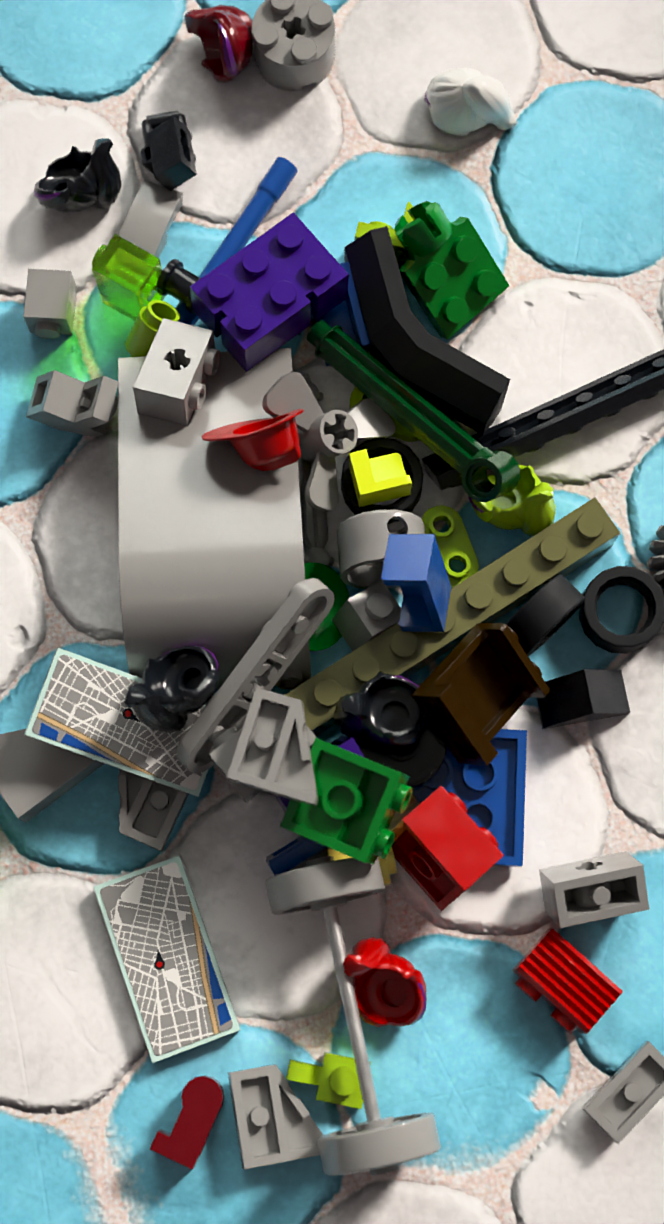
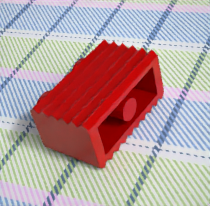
[512,928,623,1034]

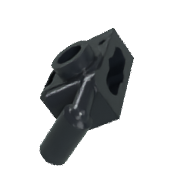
[141,111,197,191]

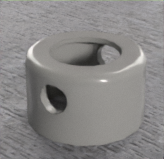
[337,509,426,589]

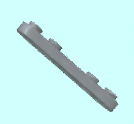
[176,578,334,773]

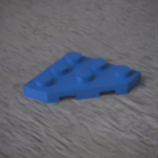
[412,729,527,867]

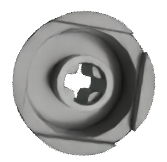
[252,0,335,91]

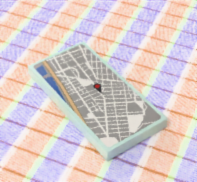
[24,648,208,797]
[93,855,241,1063]

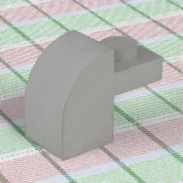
[26,370,119,436]

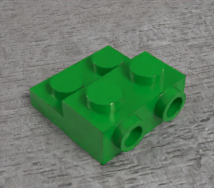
[280,738,413,865]

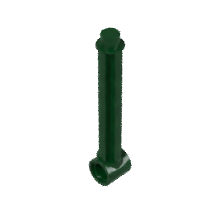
[306,320,520,502]

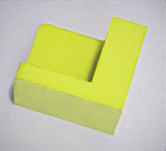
[349,449,412,507]

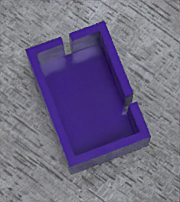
[190,212,349,372]

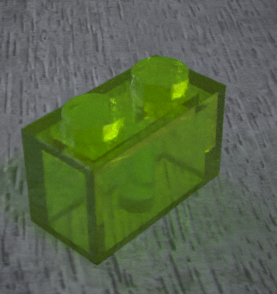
[92,234,165,321]

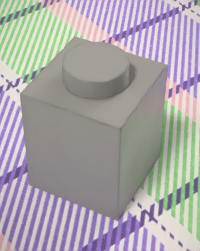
[23,269,77,339]
[332,581,401,651]

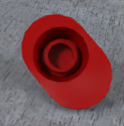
[201,409,303,471]

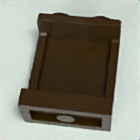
[411,623,550,766]

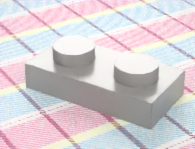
[582,1041,664,1144]

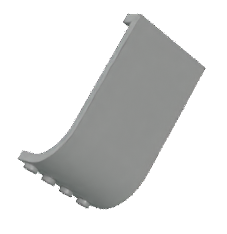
[118,348,311,690]

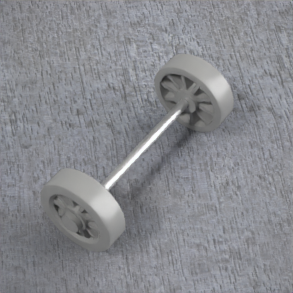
[265,856,441,1176]

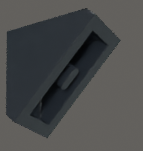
[536,669,630,729]

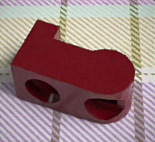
[150,1075,225,1170]

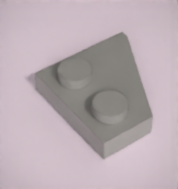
[226,687,318,807]
[118,769,189,852]
[228,1064,323,1170]

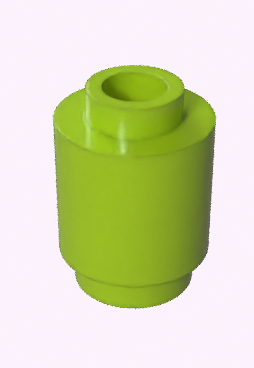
[125,300,180,357]

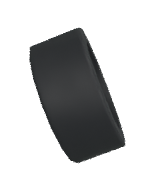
[341,438,424,524]
[579,566,664,654]
[506,574,585,656]

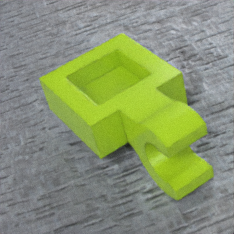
[286,1052,371,1109]

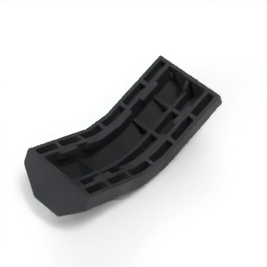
[344,226,510,435]

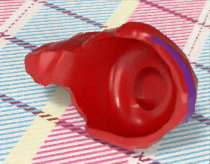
[343,937,427,1027]

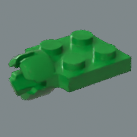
[395,201,510,339]

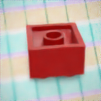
[392,785,504,912]

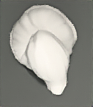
[424,68,518,137]

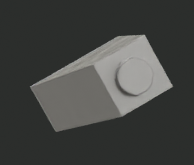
[0,729,105,823]

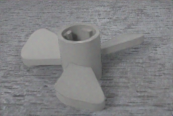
[262,372,396,512]

